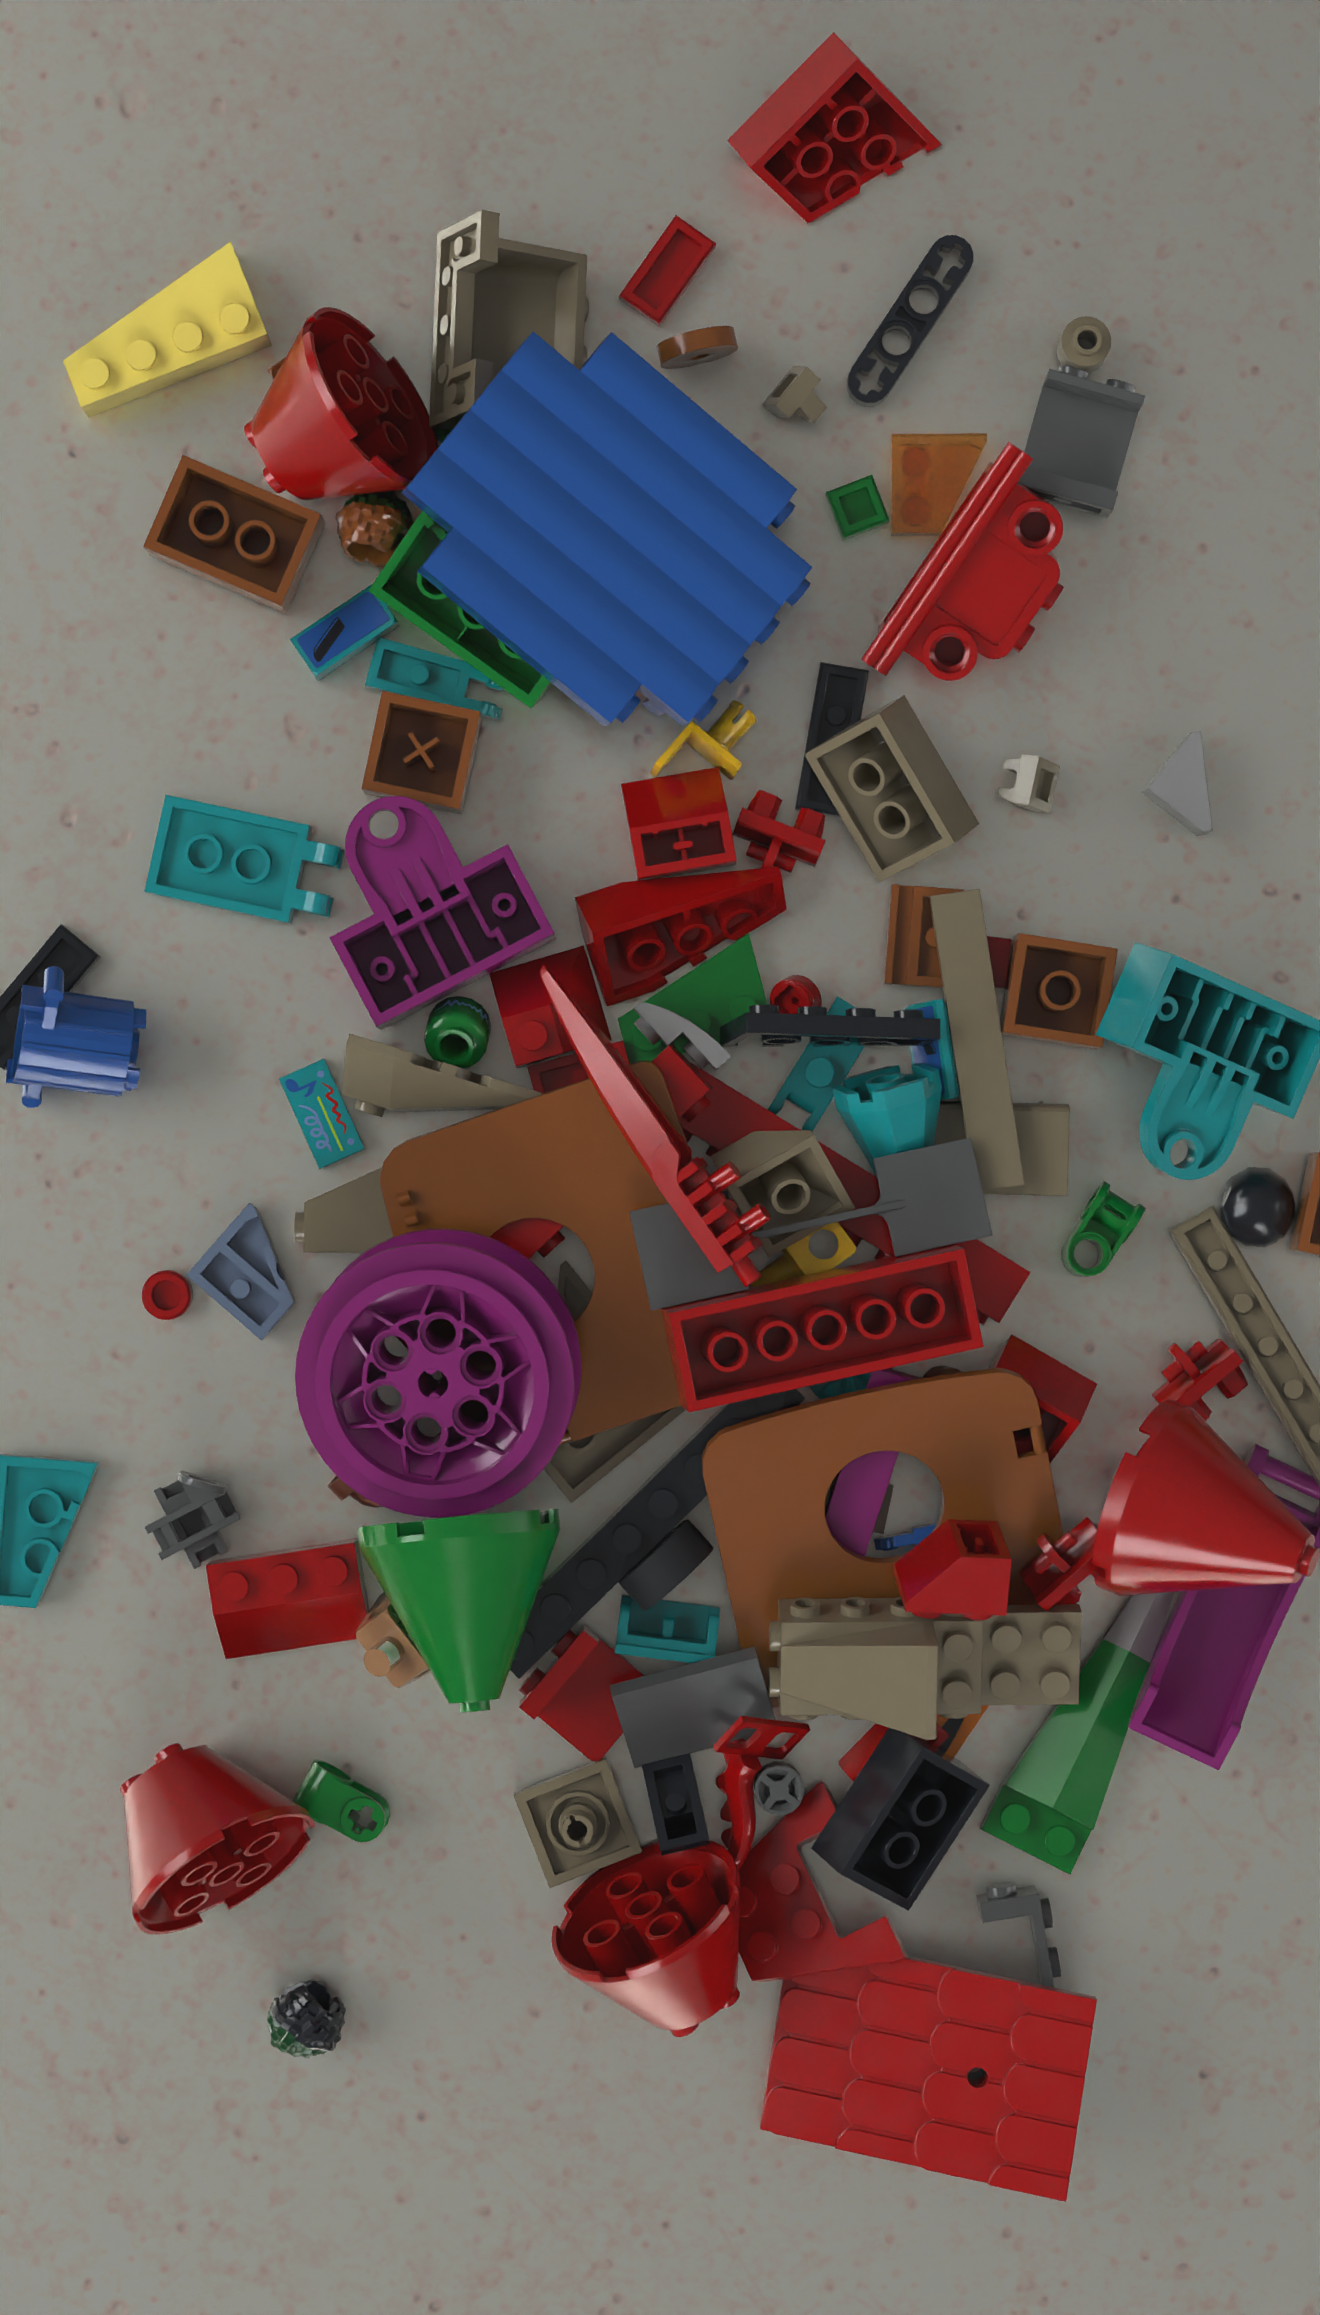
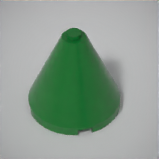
[357,1509,560,1713]

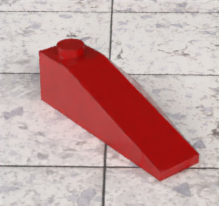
[575,867,787,1006]

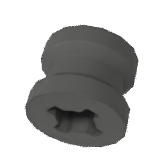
[754,1761,804,1815]

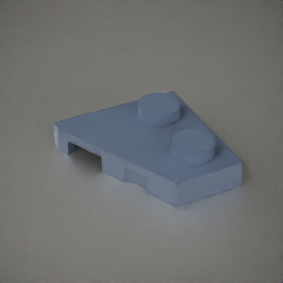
[187,1203,295,1340]

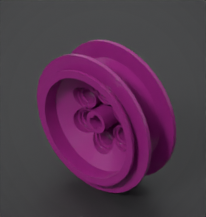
[295,1228,582,1518]

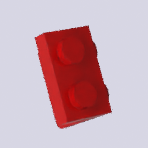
[518,1624,645,1761]

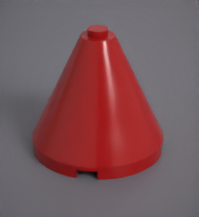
[1092,1399,1320,1596]

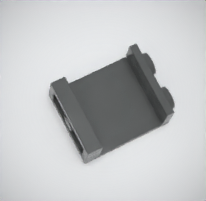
[1018,365,1145,518]

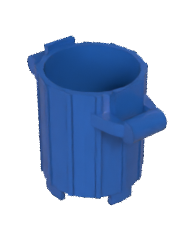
[6,966,146,1108]

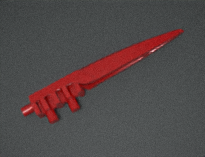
[539,965,771,1288]

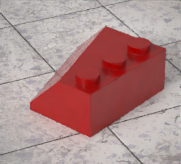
[727,32,942,223]

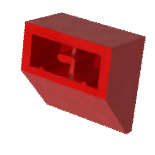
[621,767,737,881]
[893,1519,1012,1620]

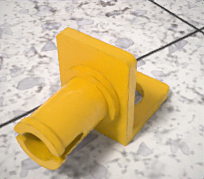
[650,700,757,780]
[751,1222,856,1287]

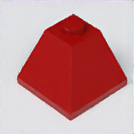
[489,945,612,1068]

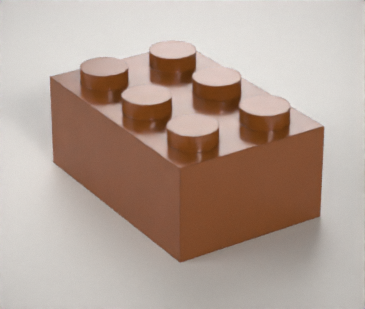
[143,455,325,614]

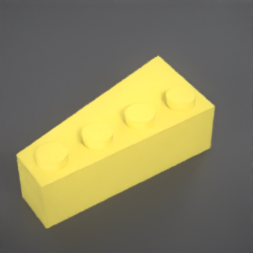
[63,241,272,418]

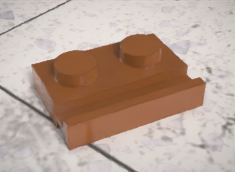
[883,884,964,988]

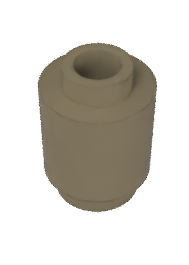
[1057,316,1111,374]

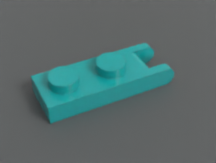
[768,996,865,1131]

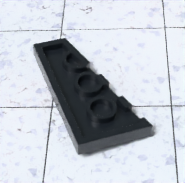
[720,1005,940,1047]

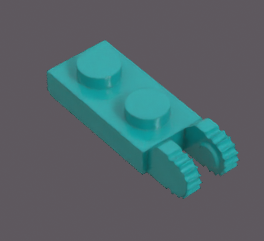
[365,637,504,720]

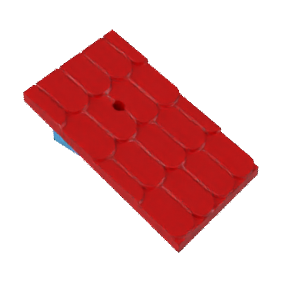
[760,1956,1097,2202]

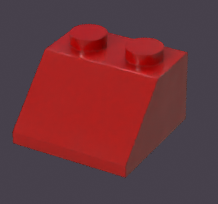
[988,1334,1097,1463]

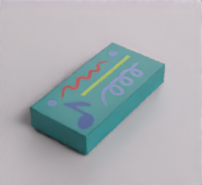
[279,1059,365,1169]

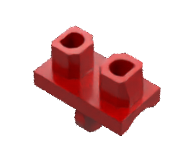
[732,790,826,873]
[1151,1338,1248,1421]
[1020,1517,1105,1611]

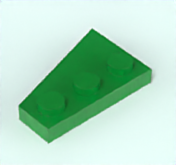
[618,933,768,1064]

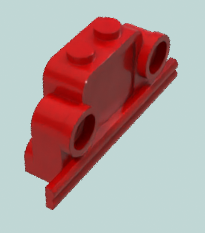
[861,441,1064,681]

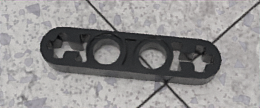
[847,235,973,407]

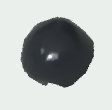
[1220,1167,1295,1247]

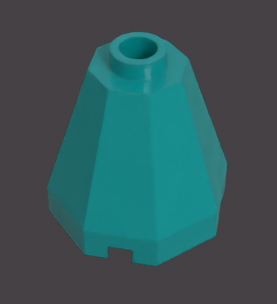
[832,1063,942,1176]

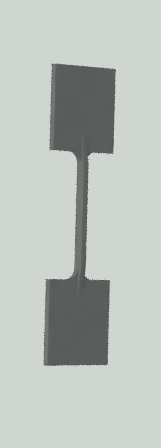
[629,1137,993,1311]

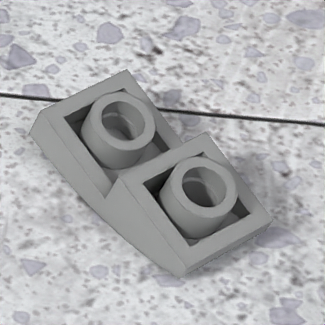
[634,1002,731,1071]

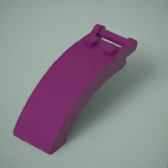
[1128,1443,1320,1770]

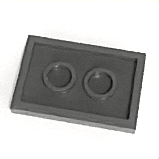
[610,1646,776,1768]

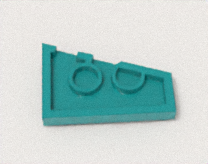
[0,1454,100,1608]

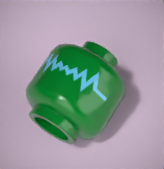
[424,996,491,1069]

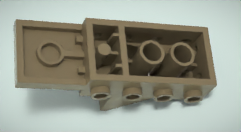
[768,1597,1082,1740]

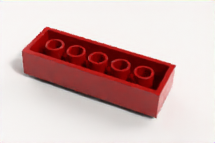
[661,1244,984,1412]

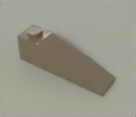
[342,1034,543,1117]

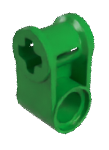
[1061,1181,1146,1277]
[292,1759,390,1842]

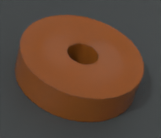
[656,326,738,369]

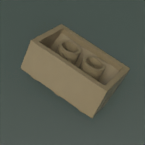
[804,695,979,883]

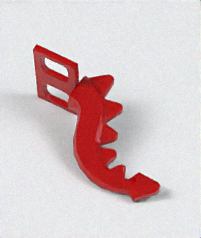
[713,1716,810,1869]

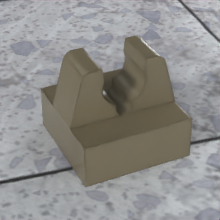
[763,366,827,423]
[998,754,1060,814]

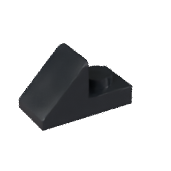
[642,1753,710,1855]

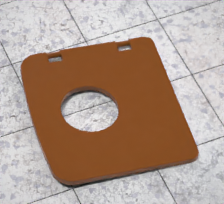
[380,1060,693,1445]
[702,1368,1077,1708]

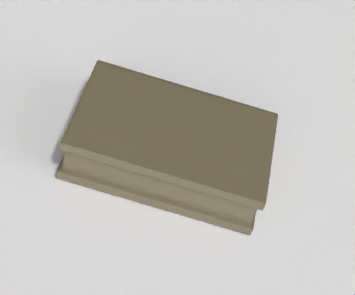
[934,1101,1070,1196]

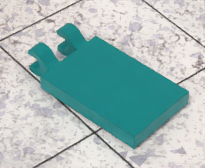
[144,795,344,924]

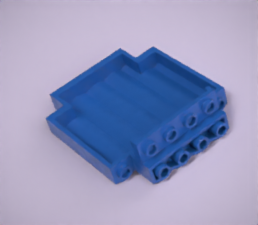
[402,331,812,726]

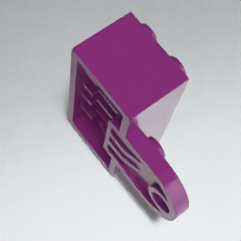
[329,796,556,1030]

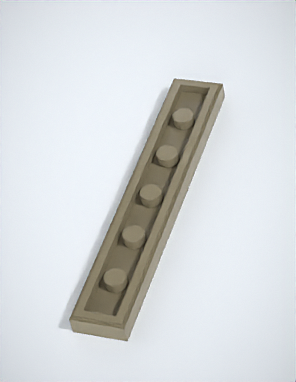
[929,889,1025,1191]
[1169,1206,1320,1487]

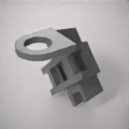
[145,1470,241,1569]

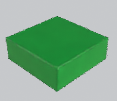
[825,475,890,541]

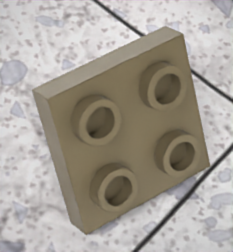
[513,1757,642,1888]

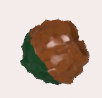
[335,491,414,568]

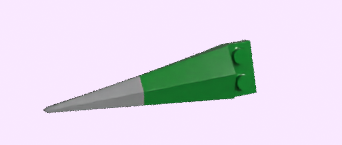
[979,1592,1175,1874]

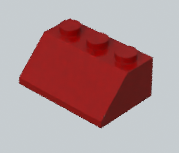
[206,1538,369,1659]

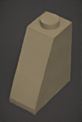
[294,1167,393,1253]

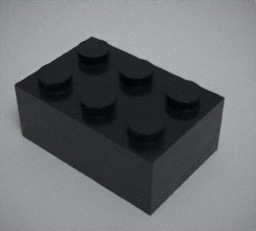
[811,1728,990,1911]

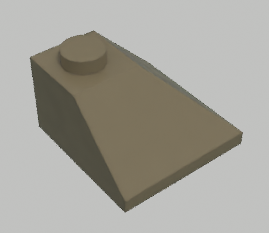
[711,1130,855,1258]

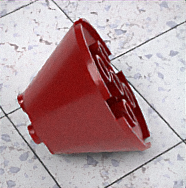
[244,307,439,500]
[120,1743,315,1935]
[551,1840,740,2037]

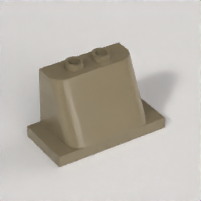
[429,210,589,430]

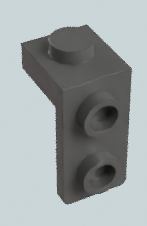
[976,1882,1061,1987]

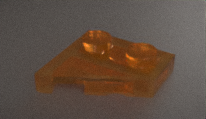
[890,433,987,536]

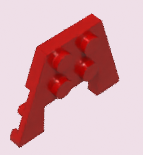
[738,1781,909,1983]

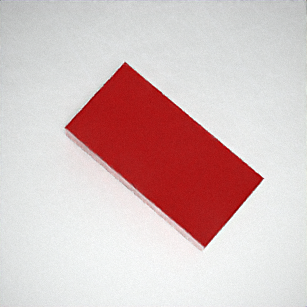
[619,215,716,327]

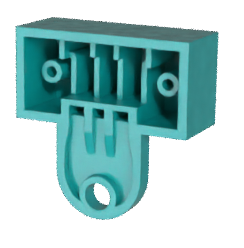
[1095,942,1320,1180]

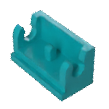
[615,1594,720,1663]

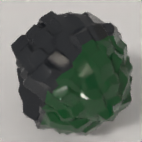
[267,1979,346,2058]

